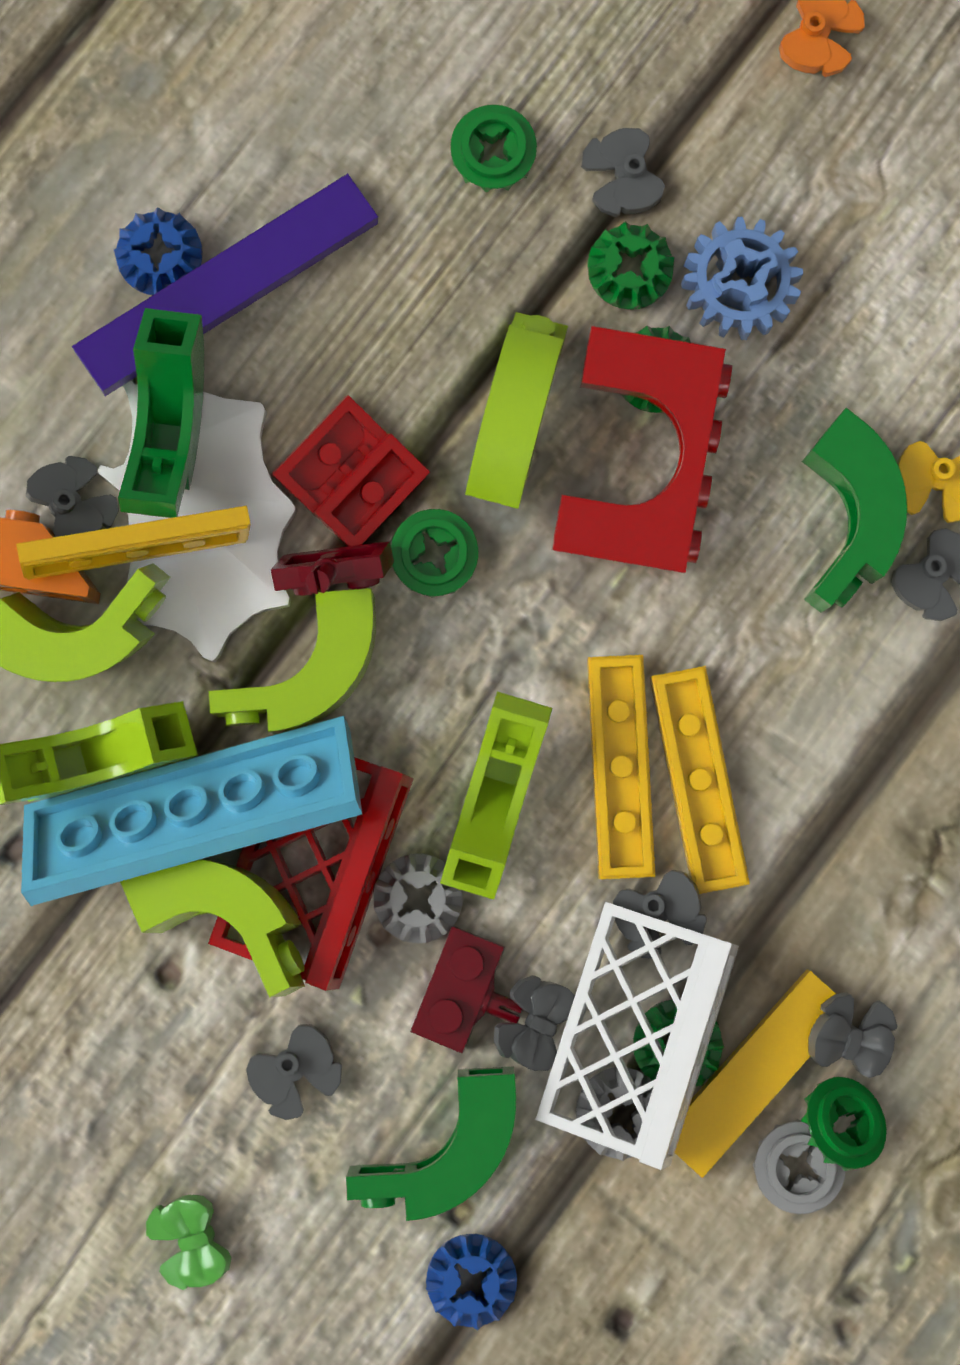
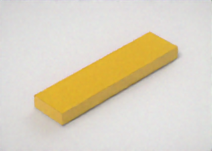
[16,505,251,580]
[587,655,656,879]
[650,666,750,894]
[675,969,836,1178]

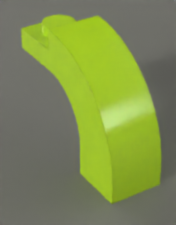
[465,312,568,509]
[0,563,171,682]
[209,588,376,735]
[440,691,552,900]
[0,701,197,805]
[120,860,305,998]

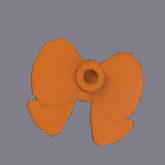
[779,0,865,77]

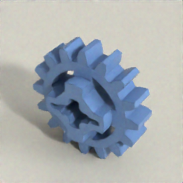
[681,217,803,340]

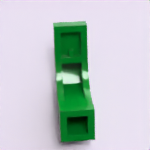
[118,308,204,518]
[802,408,907,613]
[346,1066,516,1221]

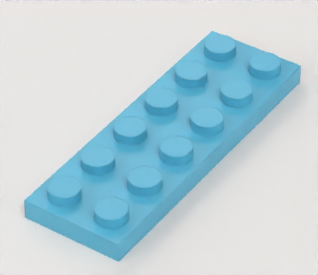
[21,716,362,906]

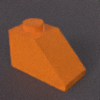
[0,510,101,604]

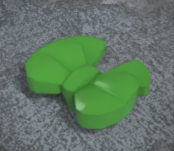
[146,1195,232,1290]

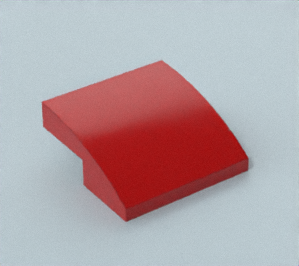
[271,395,430,546]

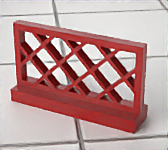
[208,757,414,991]

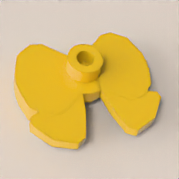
[897,441,960,523]

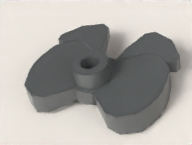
[581,128,665,217]
[26,456,118,537]
[891,528,960,621]
[613,870,707,959]
[494,975,575,1071]
[808,992,898,1078]
[246,1024,342,1120]

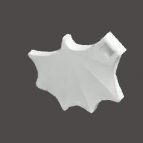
[98,379,297,663]

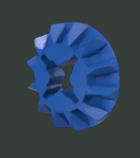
[114,207,203,295]
[426,1234,517,1330]

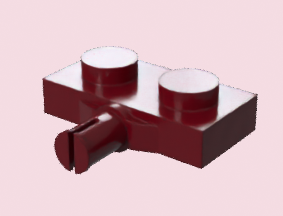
[271,541,394,596]
[410,926,523,1053]

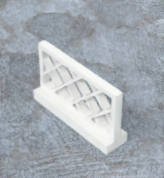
[535,902,739,1170]

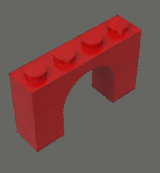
[551,326,732,573]

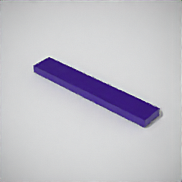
[72,173,378,397]

